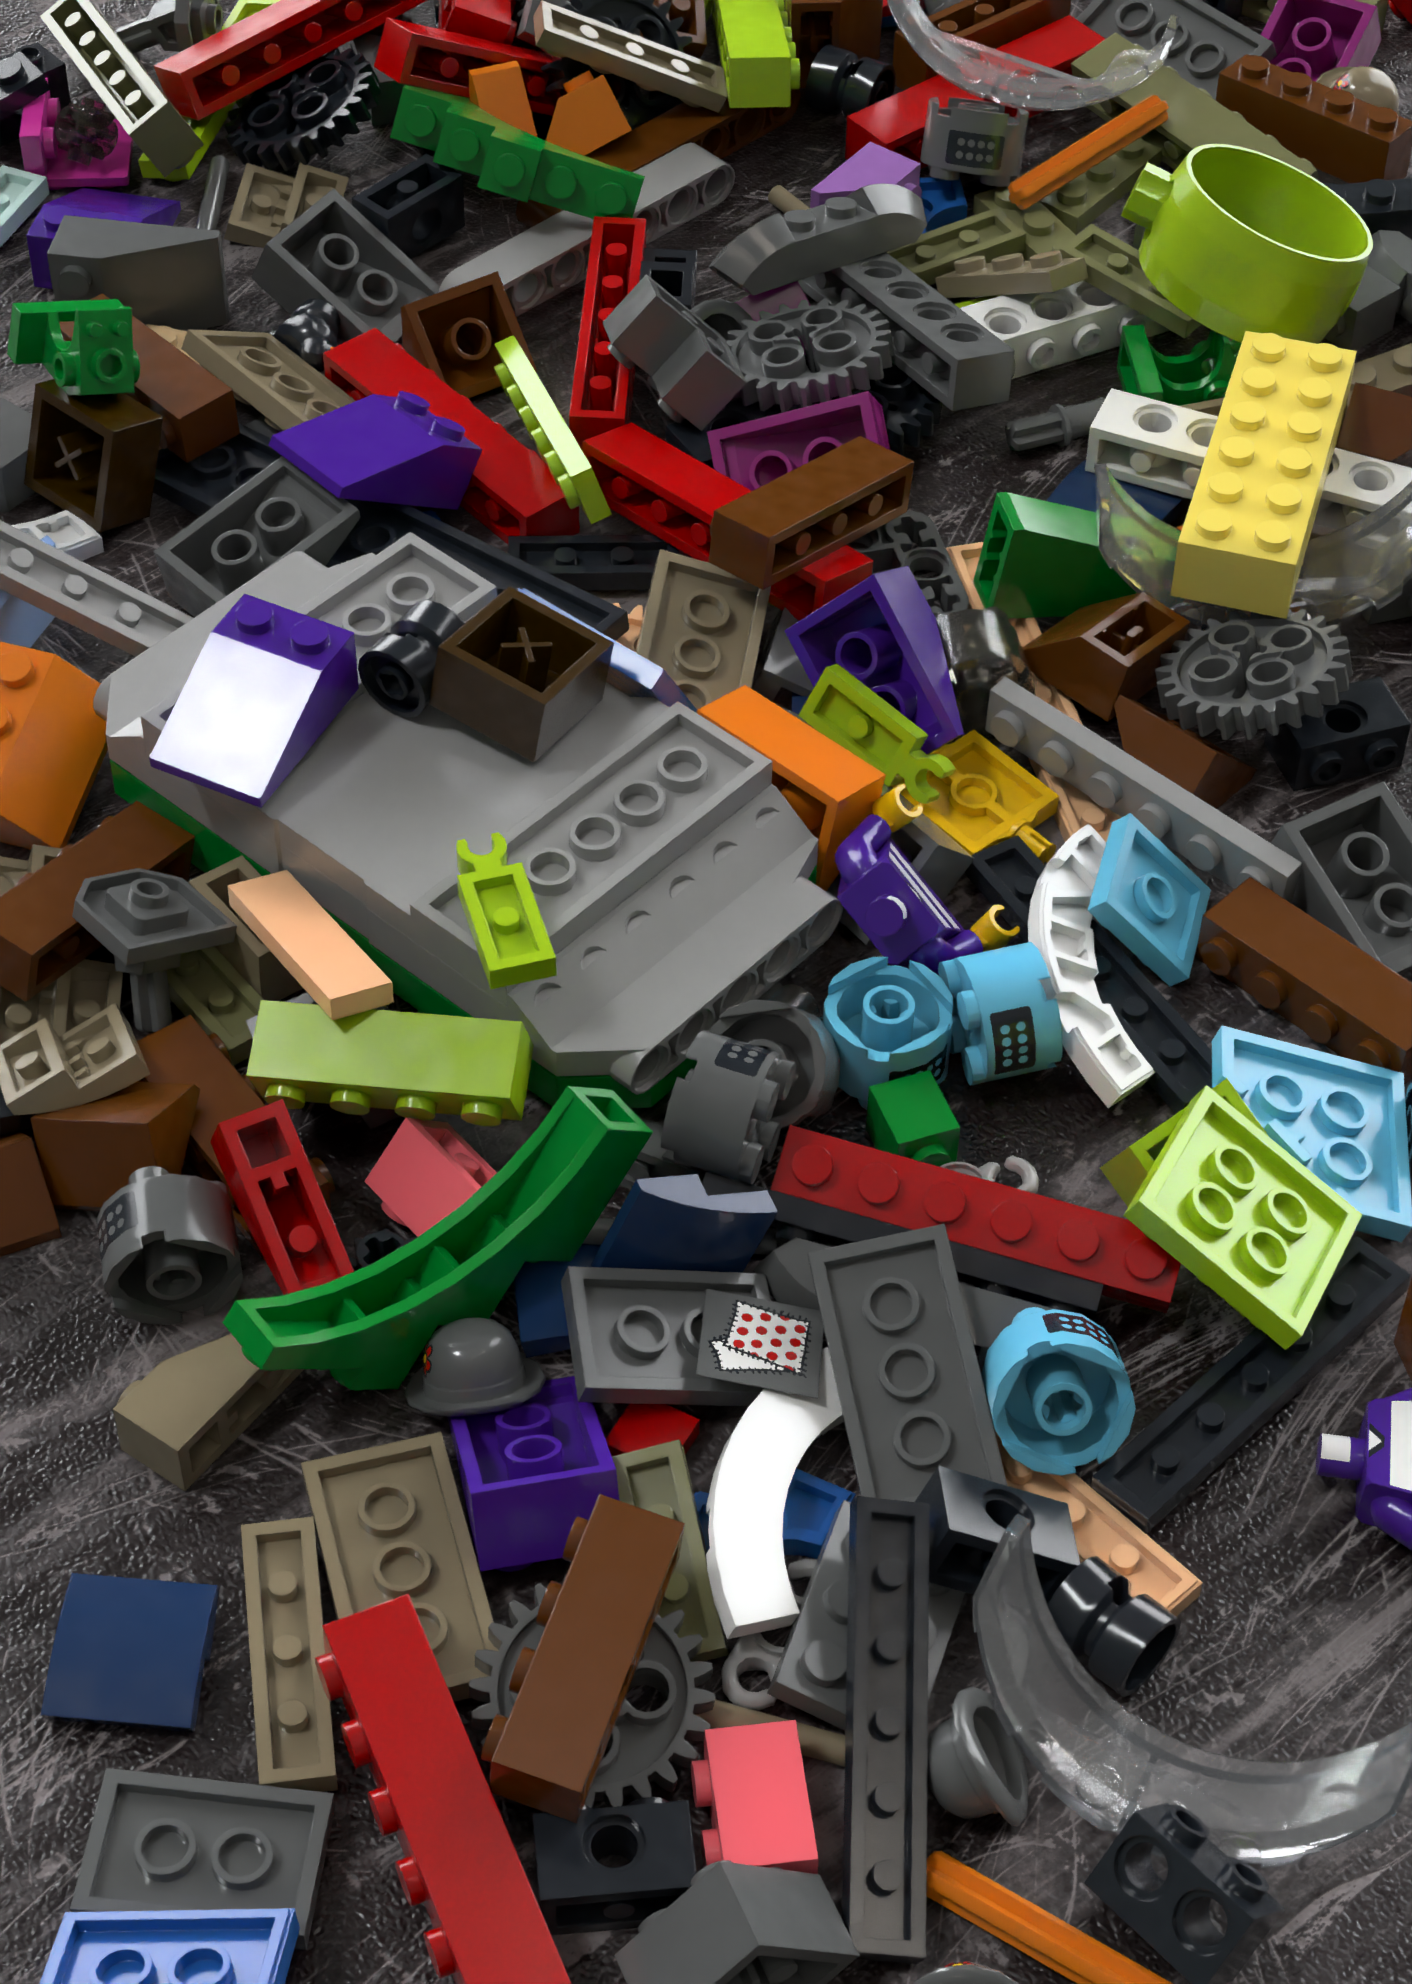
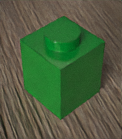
[866,1070,960,1167]

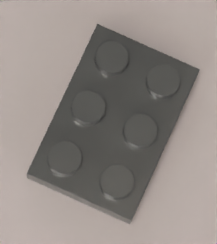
[561,1266,770,1406]
[767,1500,965,1731]
[70,1768,336,1950]

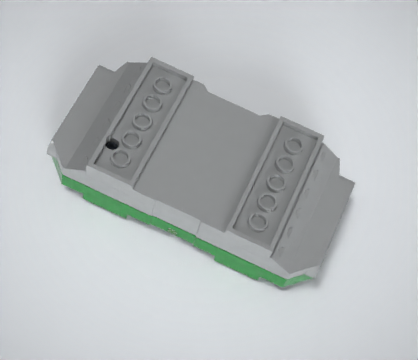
[93,532,843,1108]

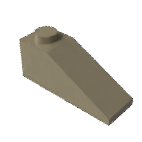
[113,1334,304,1491]

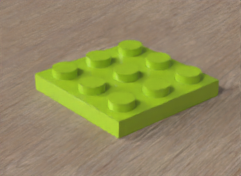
[1123,1085,1363,1350]

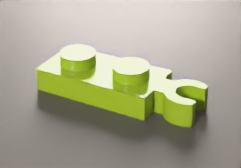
[798,664,956,804]
[456,832,557,989]

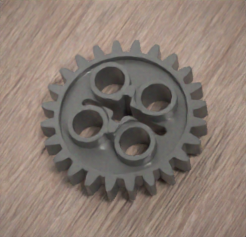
[726,298,894,413]
[1155,609,1353,740]
[469,1574,715,1809]

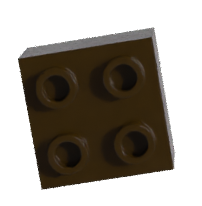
[24,379,163,533]
[429,586,614,762]

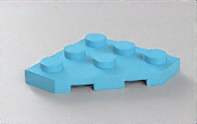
[1212,1026,1412,1242]

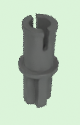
[1005,397,1106,451]

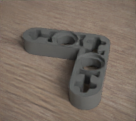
[851,511,969,639]

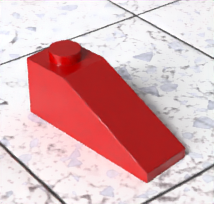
[210,1099,354,1295]

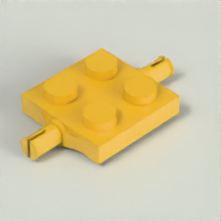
[892,729,1059,864]

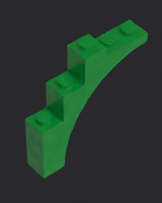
[390,85,645,219]
[222,1086,653,1391]

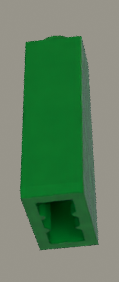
[973,492,1185,620]

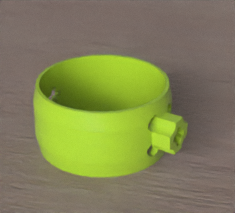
[1121,144,1373,344]

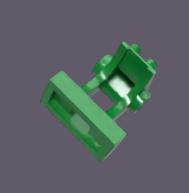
[7,299,140,395]
[1117,325,1242,406]

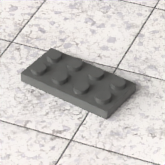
[1076,0,1277,100]
[808,1224,1007,1502]

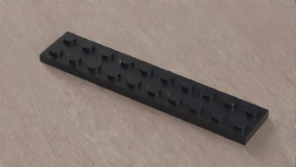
[153,423,629,641]

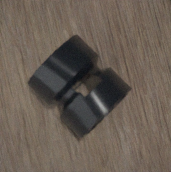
[805,44,896,119]
[358,600,465,718]
[1039,1556,1181,1697]

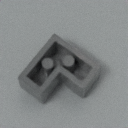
[602,274,747,431]
[614,1860,860,1984]

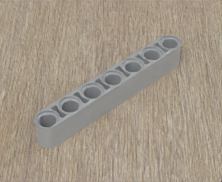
[438,142,735,317]

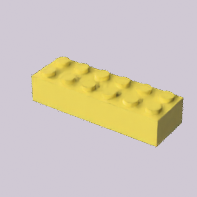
[1171,331,1357,619]

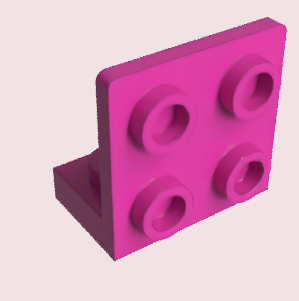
[19,78,134,190]

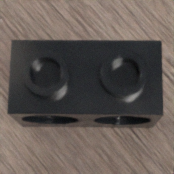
[1084,1802,1285,1984]

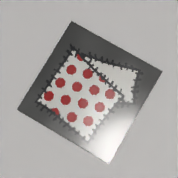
[696,1289,823,1399]

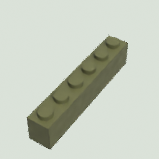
[40,0,204,177]
[1071,32,1319,181]

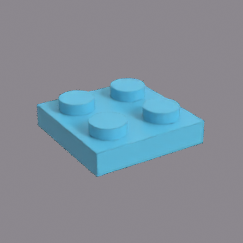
[1088,813,1211,987]

